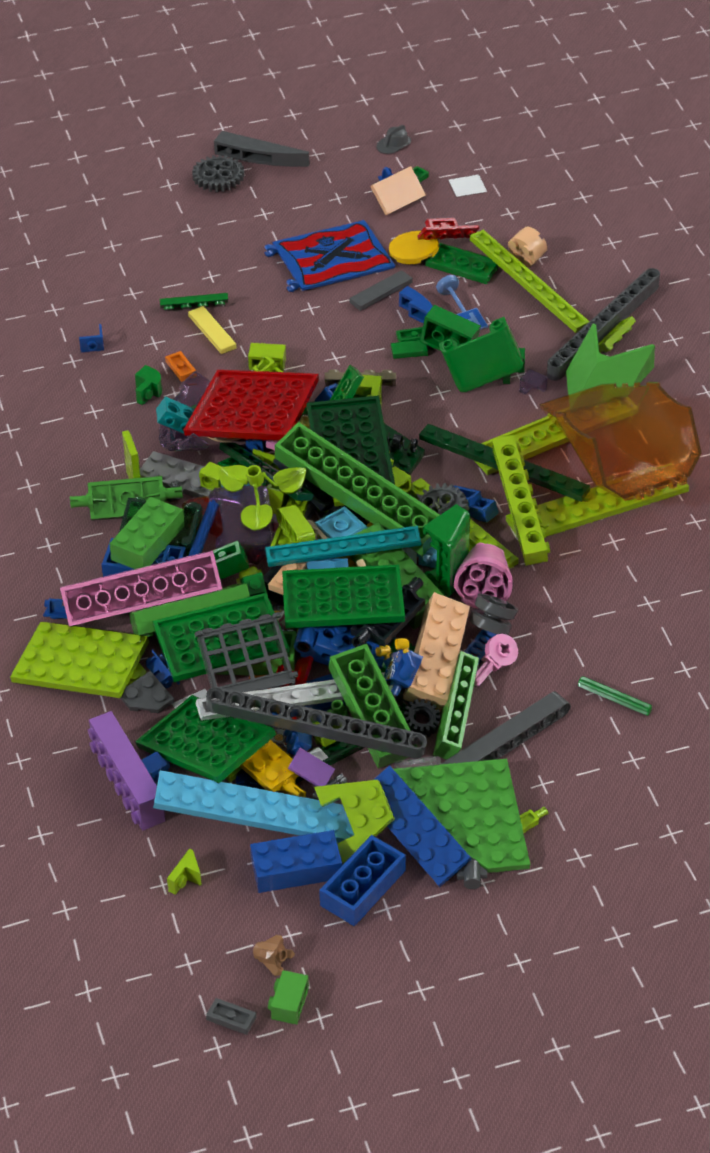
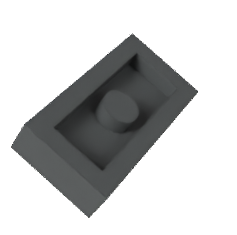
[206,998,257,1035]

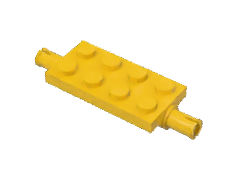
[239,740,306,797]

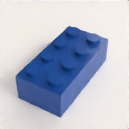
[250,830,342,893]
[319,835,406,927]

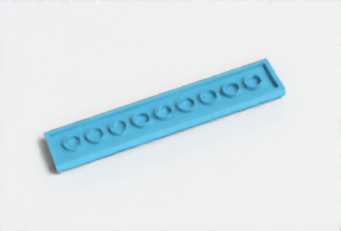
[153,770,354,843]

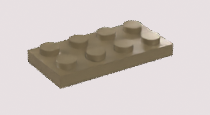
[324,370,396,386]

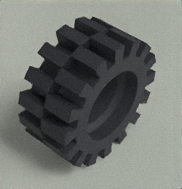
[403,699,440,737]

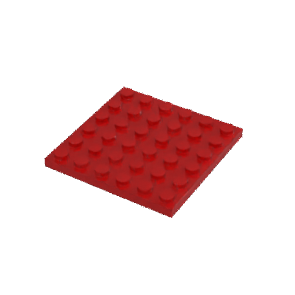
[184,369,319,441]

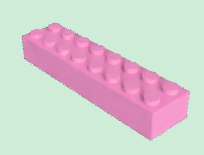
[60,550,222,626]

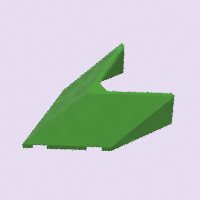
[566,324,655,414]

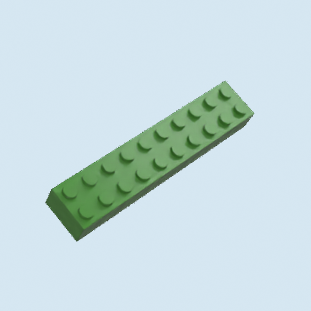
[275,422,440,557]

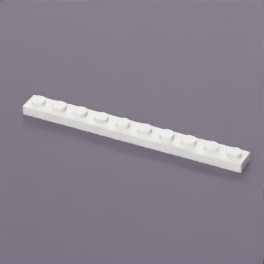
[196,672,389,721]

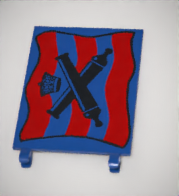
[265,220,396,292]

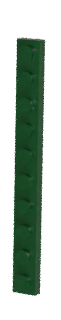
[419,424,590,502]

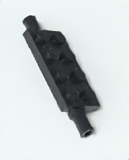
[350,577,425,648]

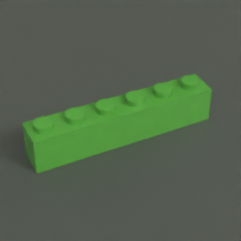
[433,651,479,760]

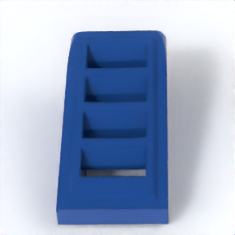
[464,629,498,665]

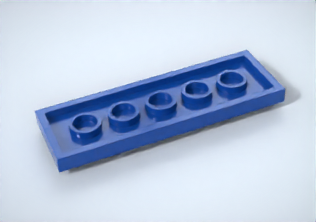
[374,765,472,887]

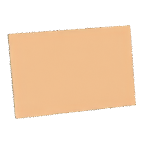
[370,166,426,215]

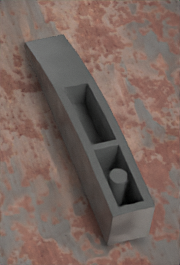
[214,131,310,167]

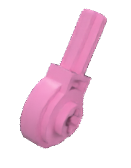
[474,634,518,687]

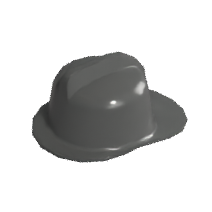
[376,125,411,154]

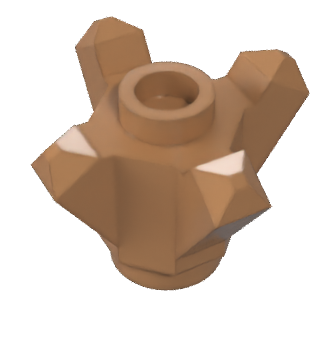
[253,935,295,976]

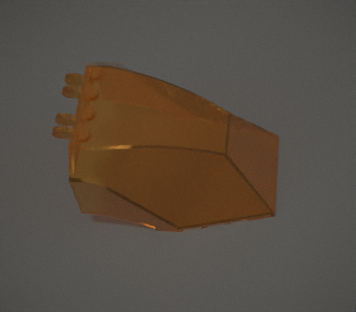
[539,382,702,501]

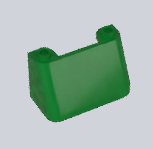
[438,317,523,392]
[423,504,470,597]

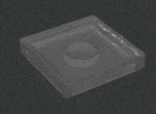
[394,755,441,771]

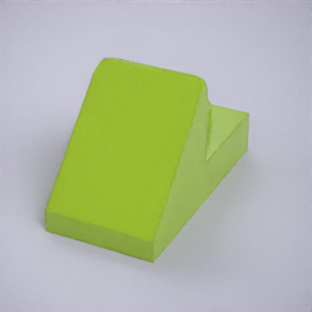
[167,848,202,895]

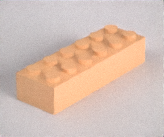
[402,592,470,711]

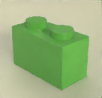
[268,970,309,1025]

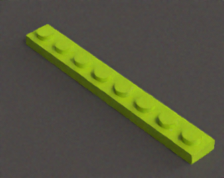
[409,478,519,569]

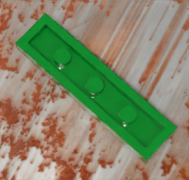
[160,293,228,310]

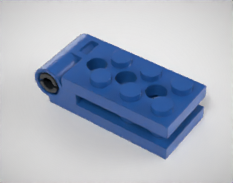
[294,625,384,670]

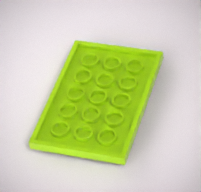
[10,622,149,698]

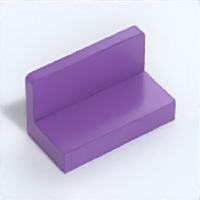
[288,748,335,786]

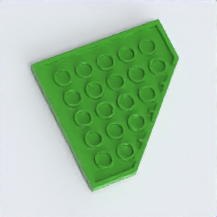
[384,759,530,873]

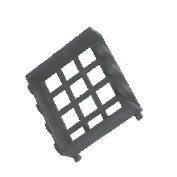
[194,612,298,693]

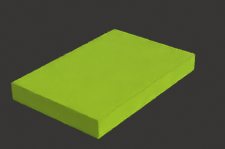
[122,430,141,479]

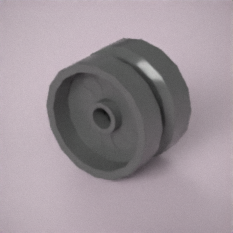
[468,593,518,635]

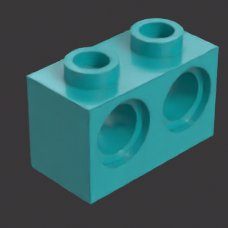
[156,397,195,434]

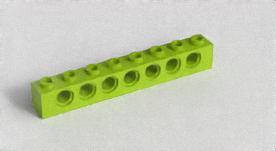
[492,435,550,566]

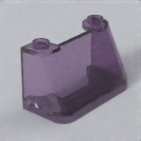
[209,486,275,565]

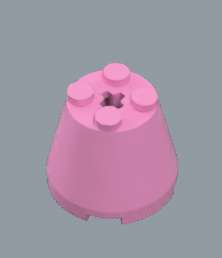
[454,542,513,609]

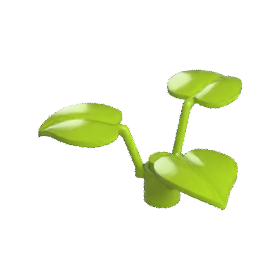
[218,465,307,531]

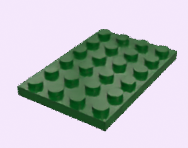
[282,565,405,628]
[153,593,290,682]
[135,695,276,783]

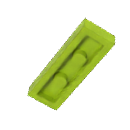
[598,316,636,353]

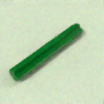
[578,676,652,716]

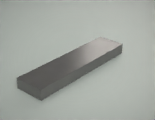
[350,270,412,311]

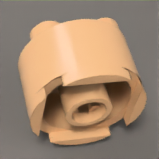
[508,227,547,267]

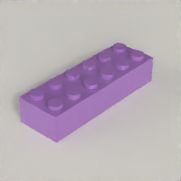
[88,711,165,831]

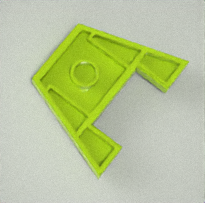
[314,780,395,863]

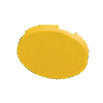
[389,231,439,264]

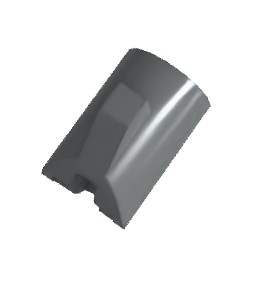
[457,859,487,889]

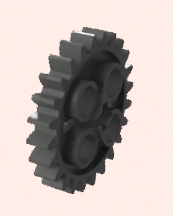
[192,155,245,192]
[417,483,470,515]

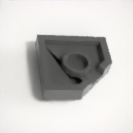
[120,671,174,713]

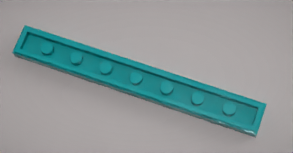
[265,526,421,567]

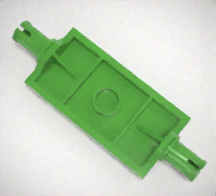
[70,476,183,520]

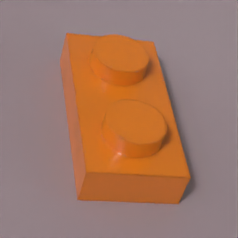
[165,351,197,382]

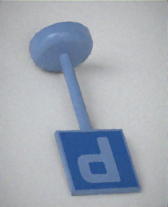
[436,275,488,330]

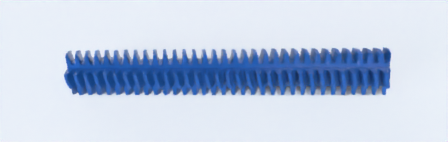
[188,500,219,556]

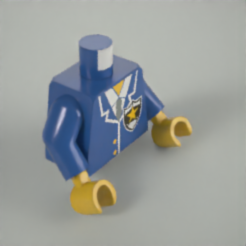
[375,638,423,698]

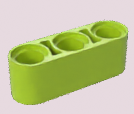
[276,505,315,543]

